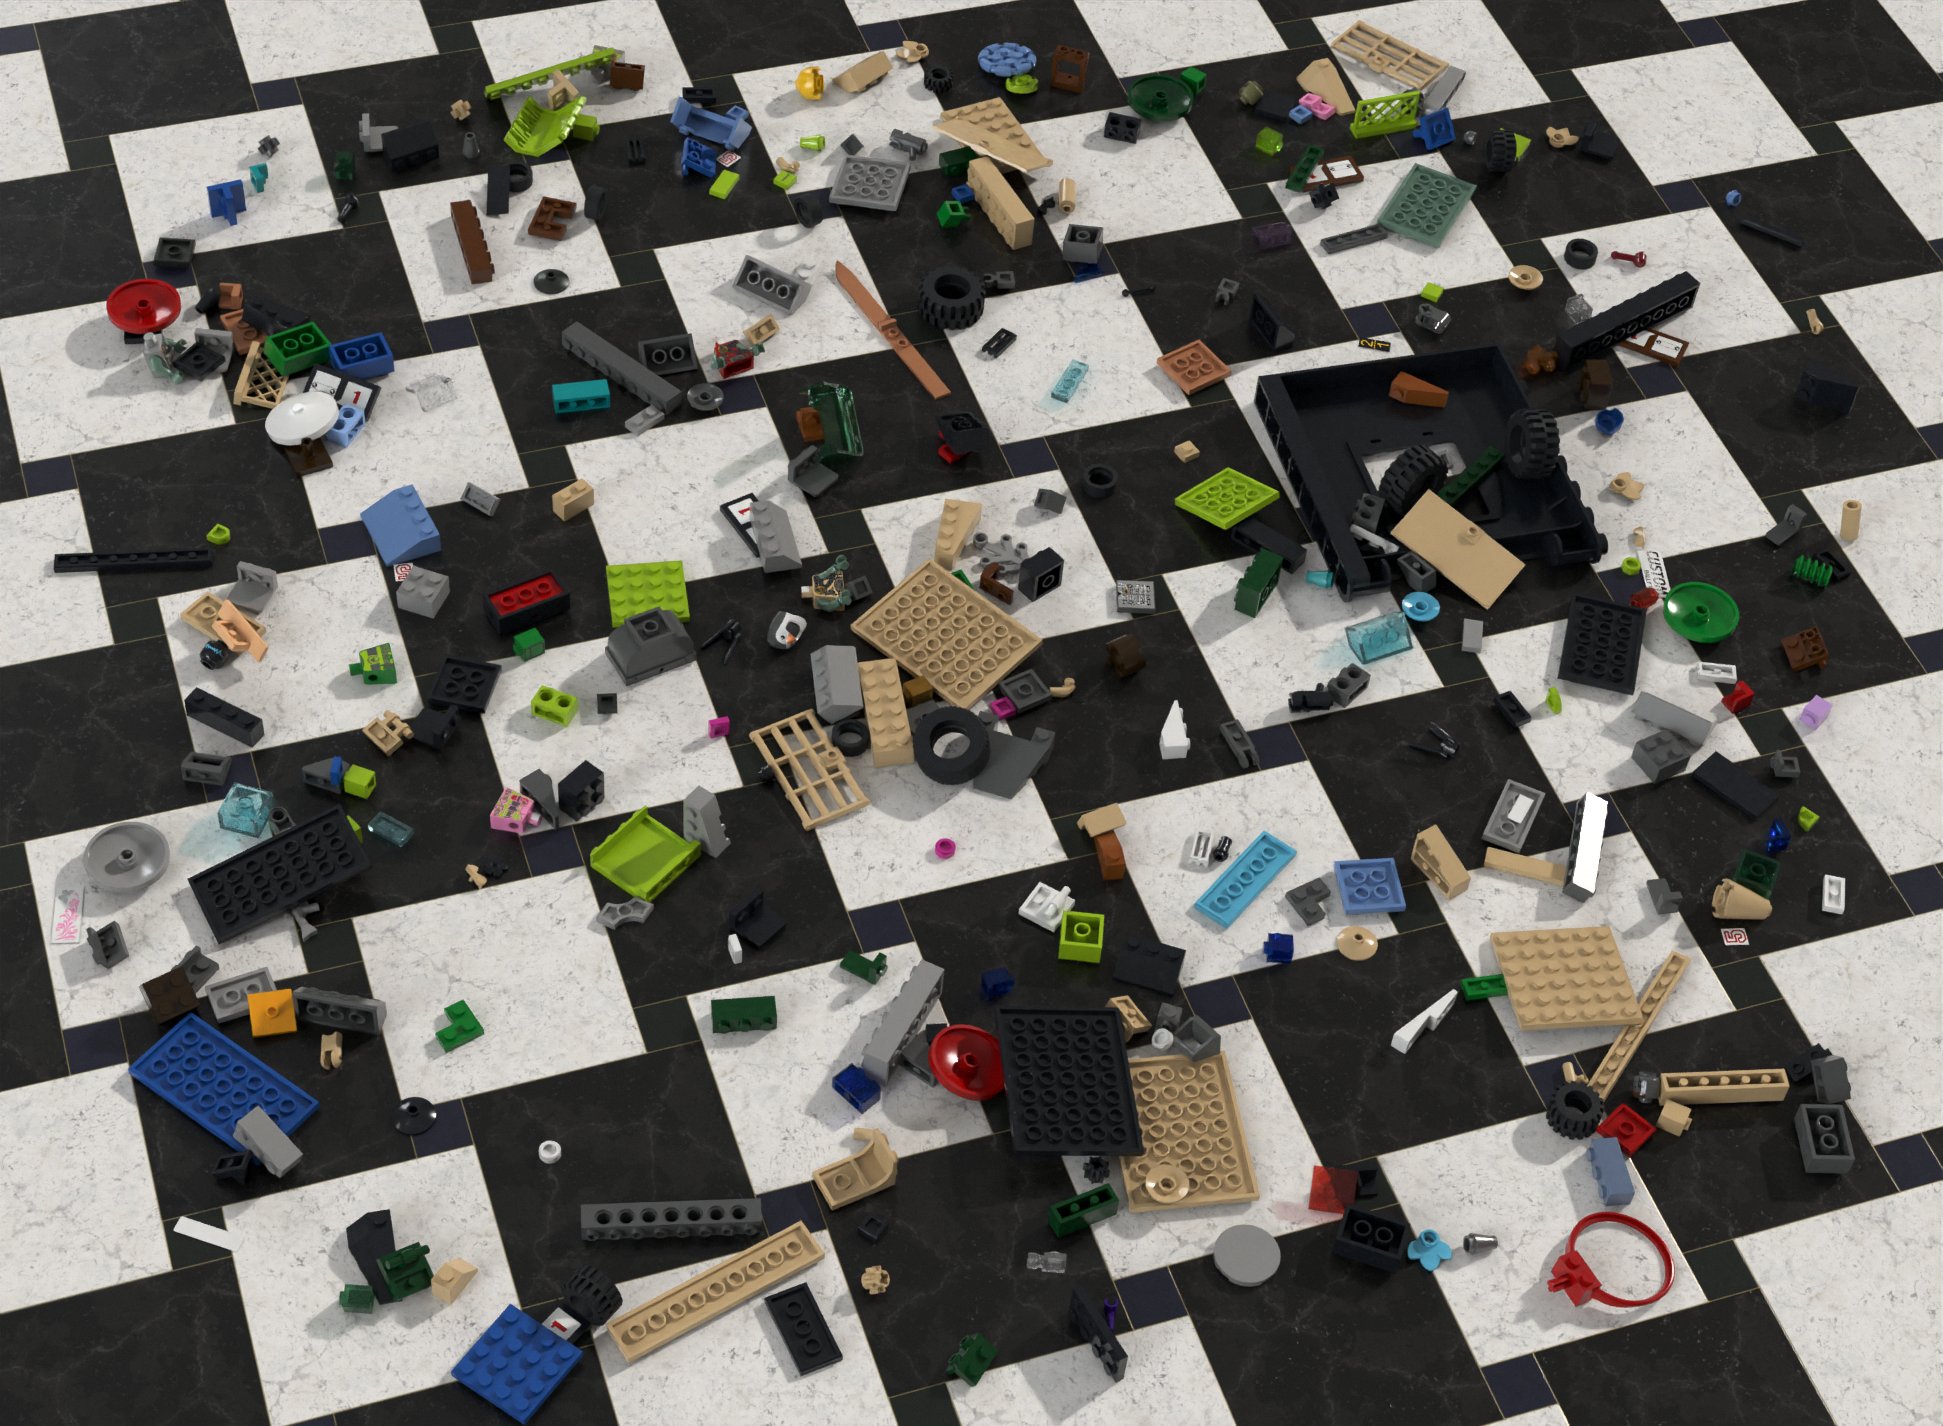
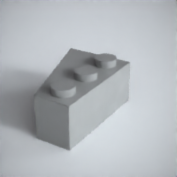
[683,786,731,858]
[233,1105,303,1178]

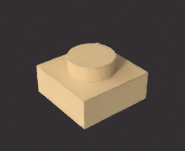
[1174,440,1200,463]

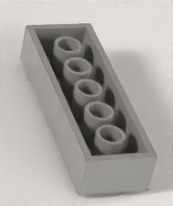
[861,959,944,1087]

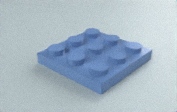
[1333,858,1406,915]

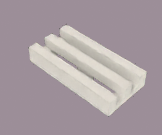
[1696,662,1737,684]
[1188,828,1215,867]

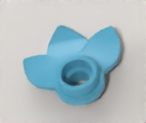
[1407,1229,1452,1271]

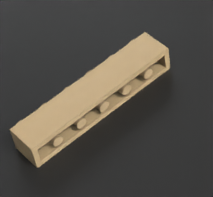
[1658,1069,1790,1106]

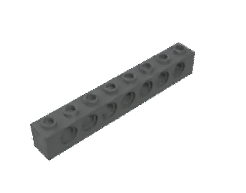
[581,1198,762,1241]

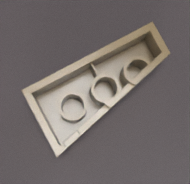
[934,498,982,570]

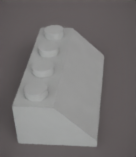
[732,255,813,315]
[749,500,802,573]
[811,645,863,725]
[1631,691,1716,747]

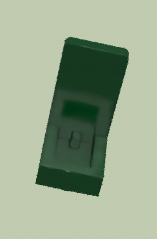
[840,951,888,985]

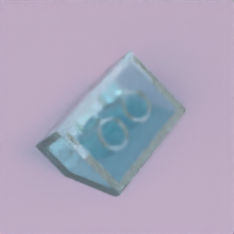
[1345,612,1413,665]

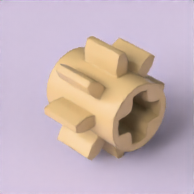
[450,100,472,120]
[861,1265,890,1294]

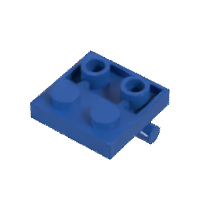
[681,137,717,178]

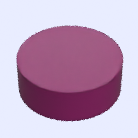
[935,838,956,859]

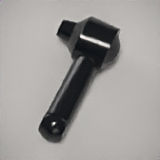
[337,192,359,223]

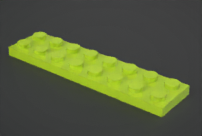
[484,47,615,101]

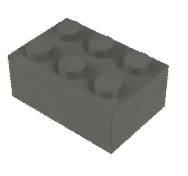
[1794,1104,1855,1173]

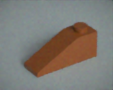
[1389,371,1449,407]
[1094,830,1126,881]

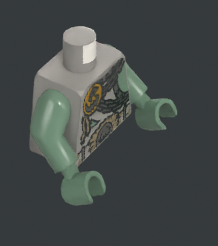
[143,332,187,384]

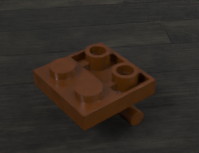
[1781,626,1830,672]

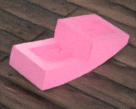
[1299,93,1335,120]

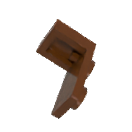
[979,562,1014,605]

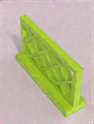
[1350,91,1420,139]

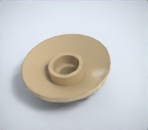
[1508,265,1543,290]
[1336,926,1378,961]
[1145,1164,1190,1204]

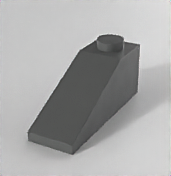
[519,768,559,830]

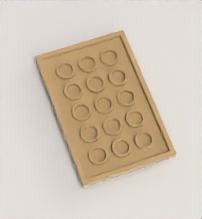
[940,97,1043,174]

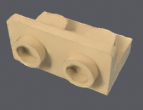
[1105,995,1152,1042]

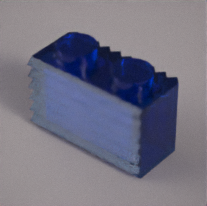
[832,1063,881,1114]

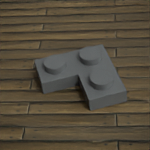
[1285,877,1331,926]

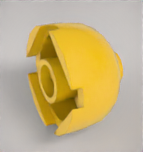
[795,66,824,100]

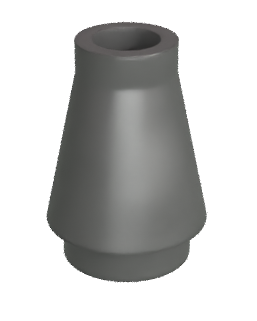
[1463,1233,1498,1255]

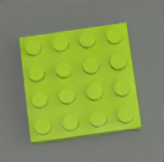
[1175,467,1280,530]
[606,560,690,627]

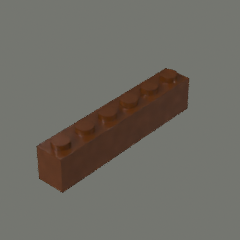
[450,200,495,285]

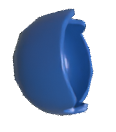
[1594,408,1624,435]

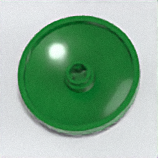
[1663,582,1739,643]

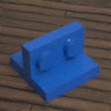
[1412,107,1456,150]
[206,179,246,226]

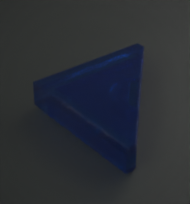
[1074,262,1104,283]

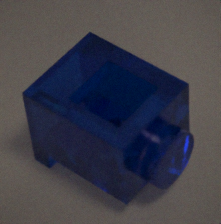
[981,967,1015,1001]

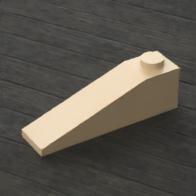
[1296,58,1355,116]

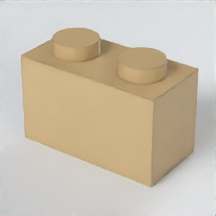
[552,479,594,521]

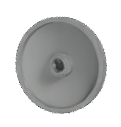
[84,822,170,893]

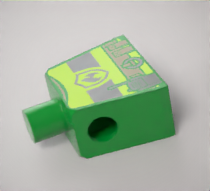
[349,643,397,685]

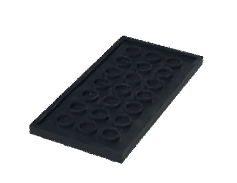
[187,804,373,944]

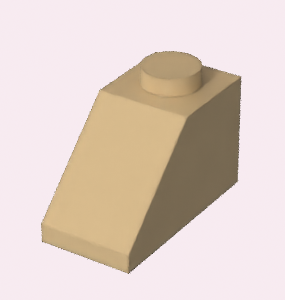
[431,1258,478,1304]

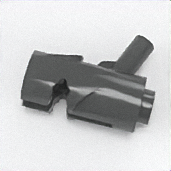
[889,129,928,161]

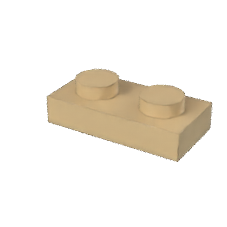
[743,314,780,347]

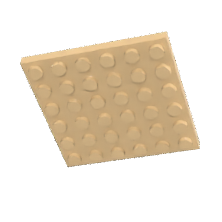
[1490,926,1643,1031]

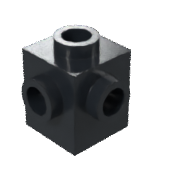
[1309,183,1339,209]

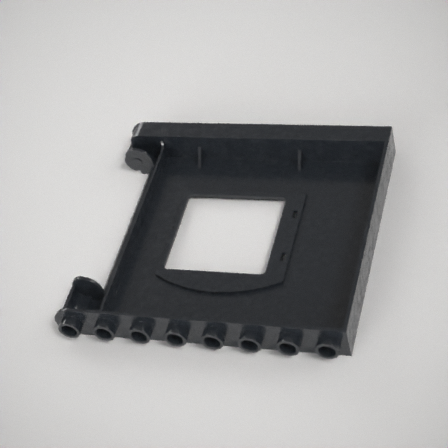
[1254,343,1608,603]

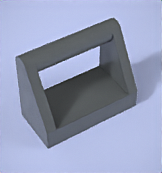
[181,752,232,786]
[1172,1015,1221,1062]

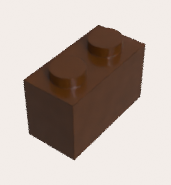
[610,61,645,91]

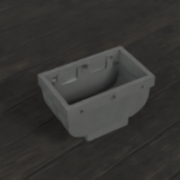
[605,606,697,686]

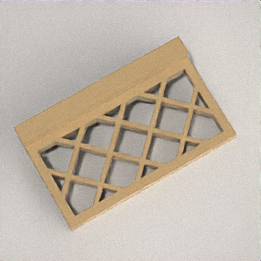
[233,341,290,409]

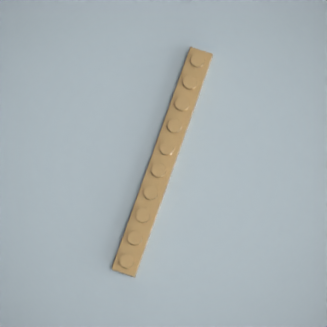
[1587,951,1691,1103]

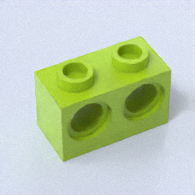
[531,685,578,727]

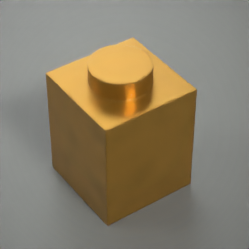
[903,675,933,708]

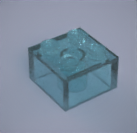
[217,782,275,838]

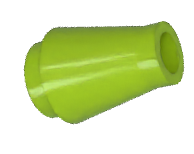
[800,134,825,151]

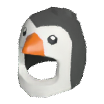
[767,611,807,650]

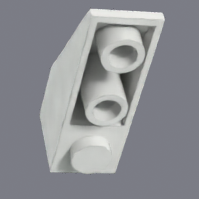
[1159,700,1190,759]

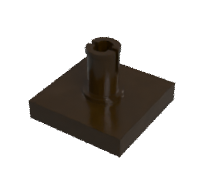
[285,437,333,478]

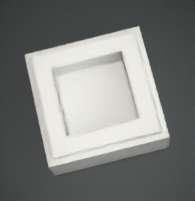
[728,934,742,964]

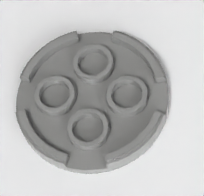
[1213,1224,1281,1287]

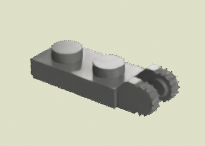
[1219,719,1260,768]

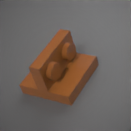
[796,403,841,442]

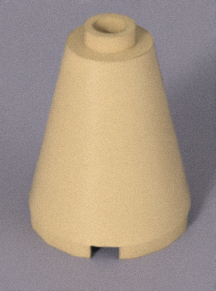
[1712,878,1772,920]

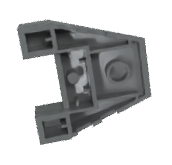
[973,711,1056,799]

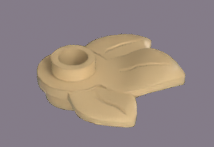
[896,41,929,62]
[1546,127,1579,148]
[1609,472,1645,500]

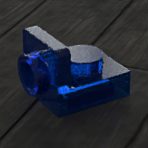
[1767,818,1791,852]

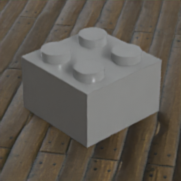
[396,566,450,619]

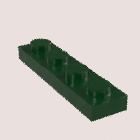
[1285,145,1324,193]

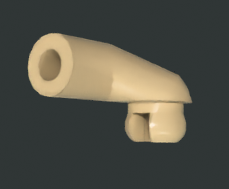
[776,157,800,173]
[1806,309,1823,335]
[1050,678,1075,697]
[1562,1062,1589,1085]
[853,1128,873,1141]

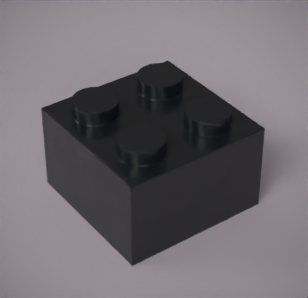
[1018,547,1064,602]
[558,760,605,821]

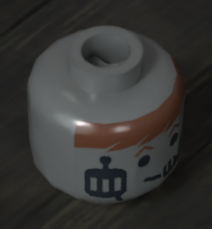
[1632,1071,1661,1103]

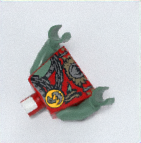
[710,339,765,379]

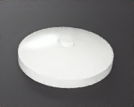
[265,392,339,445]

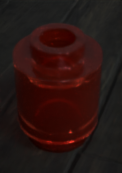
[1630,587,1659,609]

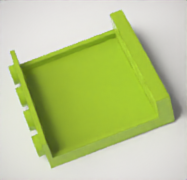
[590,805,701,903]

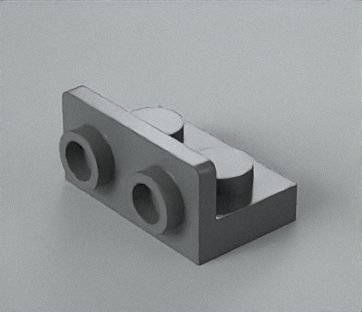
[171,945,220,994]

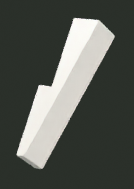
[1391,989,1458,1054]

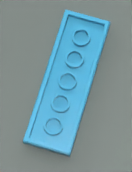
[1194,831,1297,929]

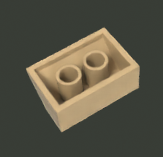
[832,51,893,93]

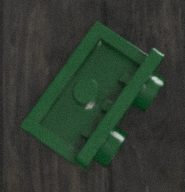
[945,1333,998,1387]

